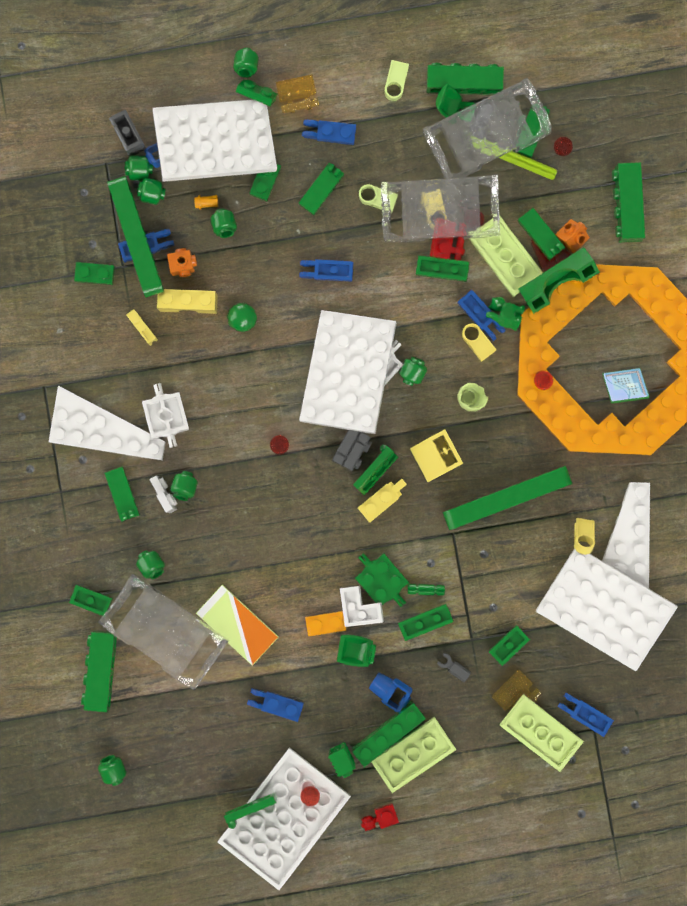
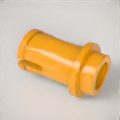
[194,195,219,210]

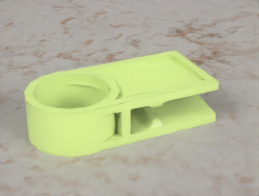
[384,60,409,101]
[359,184,398,213]

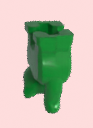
[486,296,525,331]

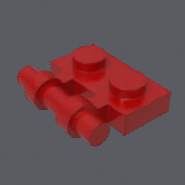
[430,218,468,261]

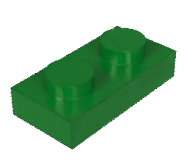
[236,79,278,107]
[249,164,281,202]
[74,262,115,285]
[69,585,113,617]
[488,625,530,666]

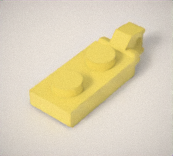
[358,479,407,523]

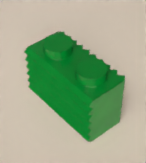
[328,742,356,778]

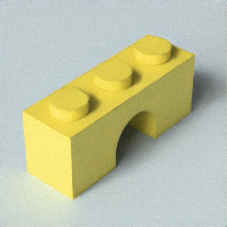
[157,289,218,314]

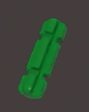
[407,584,445,596]

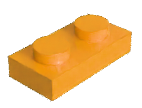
[305,611,346,636]

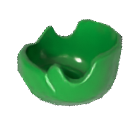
[227,303,257,332]

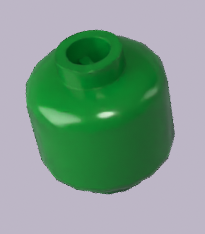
[233,48,259,78]
[124,156,153,181]
[137,178,166,205]
[210,208,237,238]
[399,356,427,386]
[170,471,198,501]
[136,550,165,580]
[98,755,127,786]

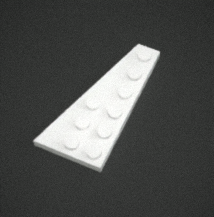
[49,386,166,461]
[602,482,650,588]

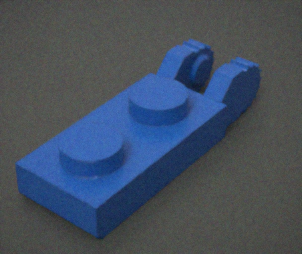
[302,119,356,145]
[118,229,175,262]
[299,259,353,282]
[457,289,505,341]
[247,688,304,722]
[557,693,614,737]

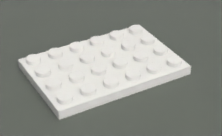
[153,100,277,182]
[299,310,397,434]
[536,548,677,671]
[218,747,351,890]

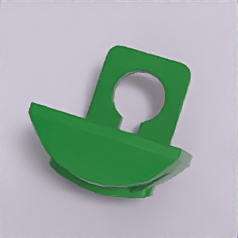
[436,84,477,123]
[336,635,376,667]

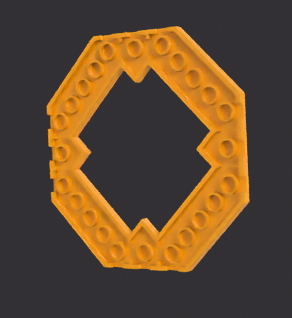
[517,265,687,455]

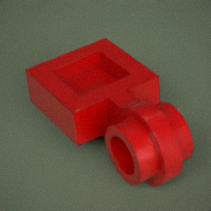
[361,803,399,831]

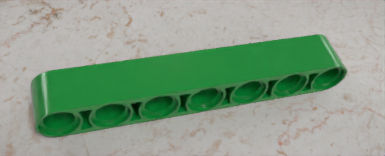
[107,176,164,298]
[442,466,573,530]

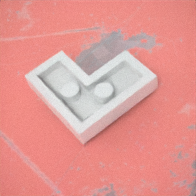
[149,476,178,513]
[340,586,384,627]

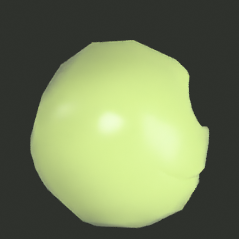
[457,383,488,412]

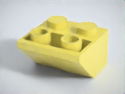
[410,430,463,482]

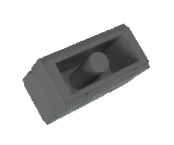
[109,110,146,157]
[332,430,372,471]

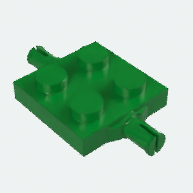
[355,553,409,608]

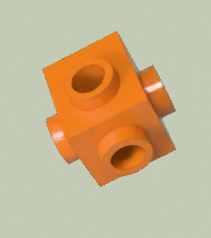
[555,219,590,254]
[167,248,197,277]

